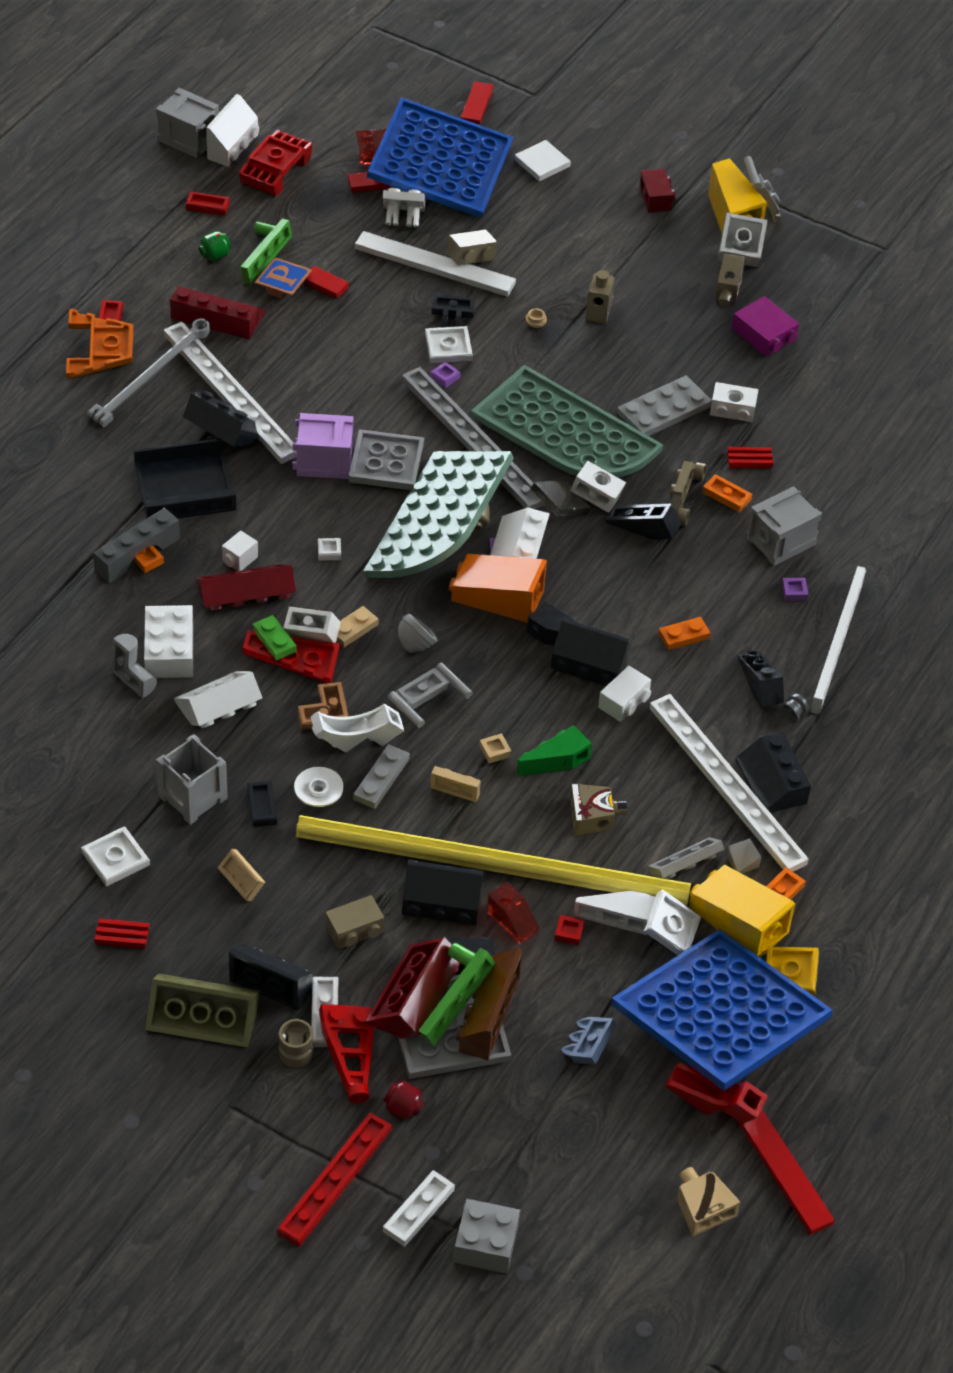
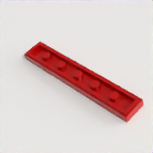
[736,1109,835,1235]
[277,1112,392,1247]

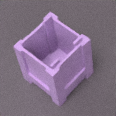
[293,413,354,479]

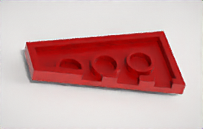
[243,630,340,683]

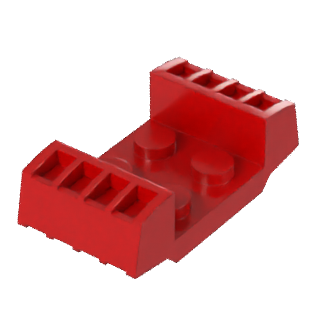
[239,130,313,197]

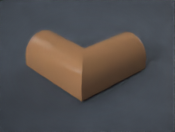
[298,682,349,731]

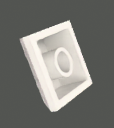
[717,213,767,267]

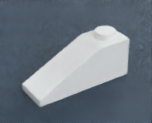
[574,891,656,935]

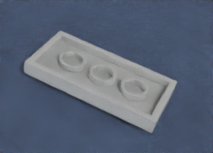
[617,375,712,436]

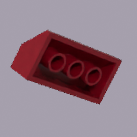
[170,286,265,339]
[195,563,296,611]
[365,937,460,1039]

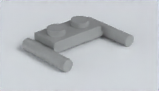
[744,156,781,222]
[388,663,473,728]

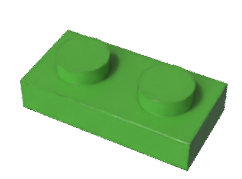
[253,615,297,661]

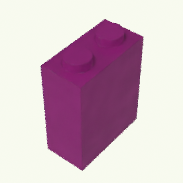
[732,296,799,356]

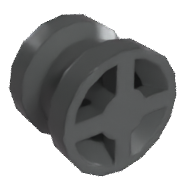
[779,694,809,723]

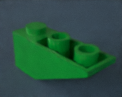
[516,725,592,776]

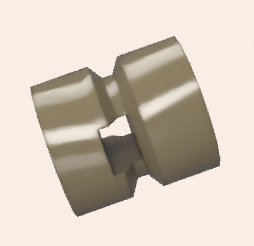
[279,1019,313,1068]

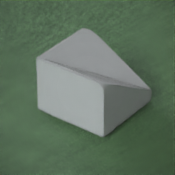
[726,839,761,874]

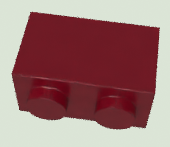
[639,169,676,212]

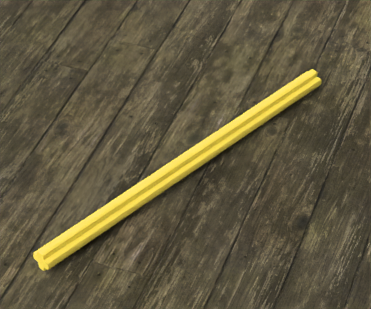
[296,815,691,906]

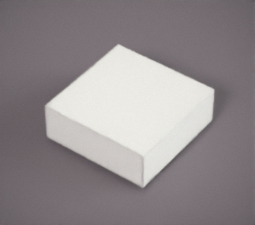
[318,538,341,561]

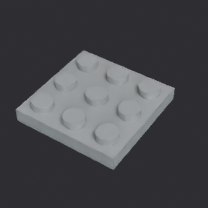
[349,429,424,490]

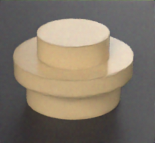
[526,308,547,328]

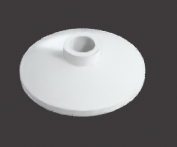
[294,767,343,807]

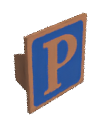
[255,257,312,298]

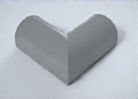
[112,634,157,698]

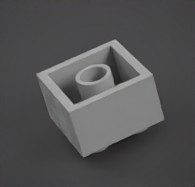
[454,1199,520,1274]

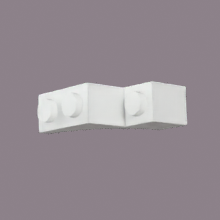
[311,704,404,752]

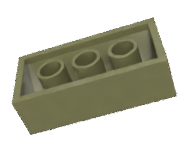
[145,974,260,1047]

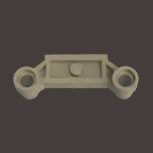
[670,461,706,527]

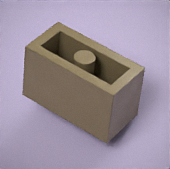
[447,230,497,265]
[325,895,384,949]

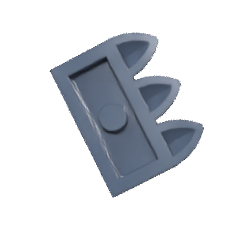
[561,1017,617,1065]

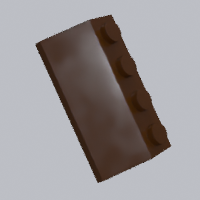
[456,948,523,1061]

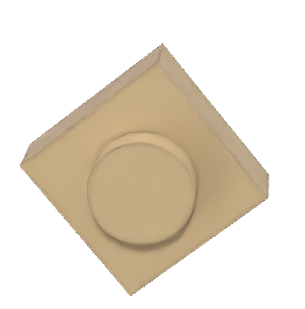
[479,733,511,763]

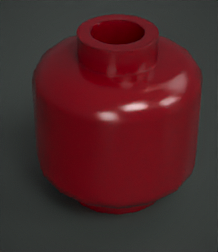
[383,1080,424,1120]

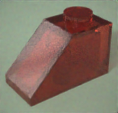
[487,881,539,943]

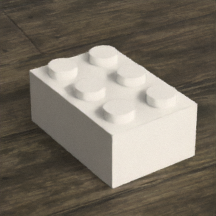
[144,605,193,678]

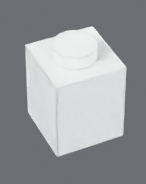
[222,531,258,571]

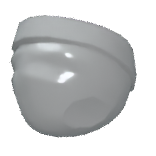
[398,614,438,653]

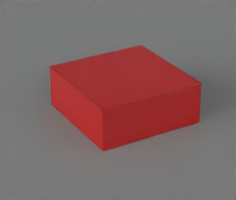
[554,915,585,946]

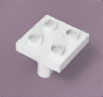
[383,188,425,228]

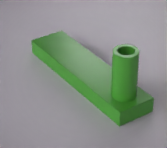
[240,219,292,285]
[419,943,496,1046]

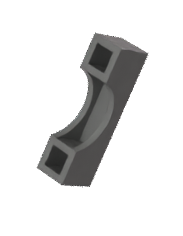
[93,508,180,584]

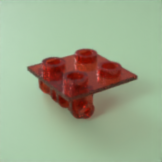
[356,128,387,164]

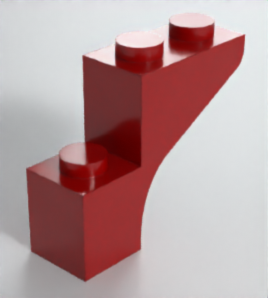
[665,1063,768,1124]

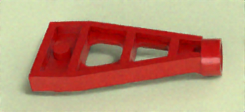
[319,1004,374,1103]

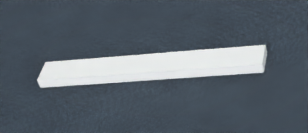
[355,231,516,297]
[811,566,866,715]

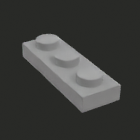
[354,744,410,809]
[648,837,724,879]

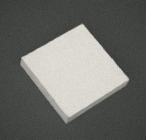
[514,140,571,181]
[425,326,473,363]
[81,826,150,887]
[644,890,701,955]

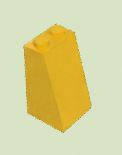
[708,158,767,233]
[689,865,795,957]

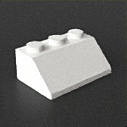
[206,94,259,167]
[490,508,549,559]
[174,671,262,728]

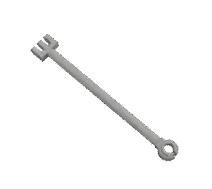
[86,319,210,427]

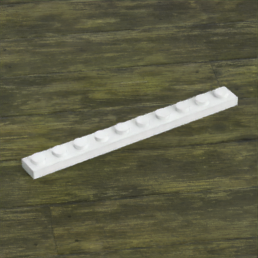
[164,322,297,464]
[650,694,809,872]

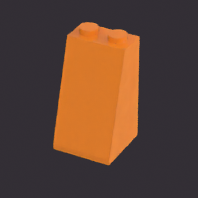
[449,554,547,623]

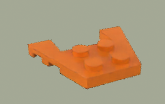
[66,309,134,379]

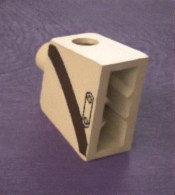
[677,1167,740,1236]

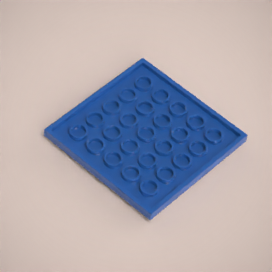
[366,98,513,218]
[611,929,832,1091]

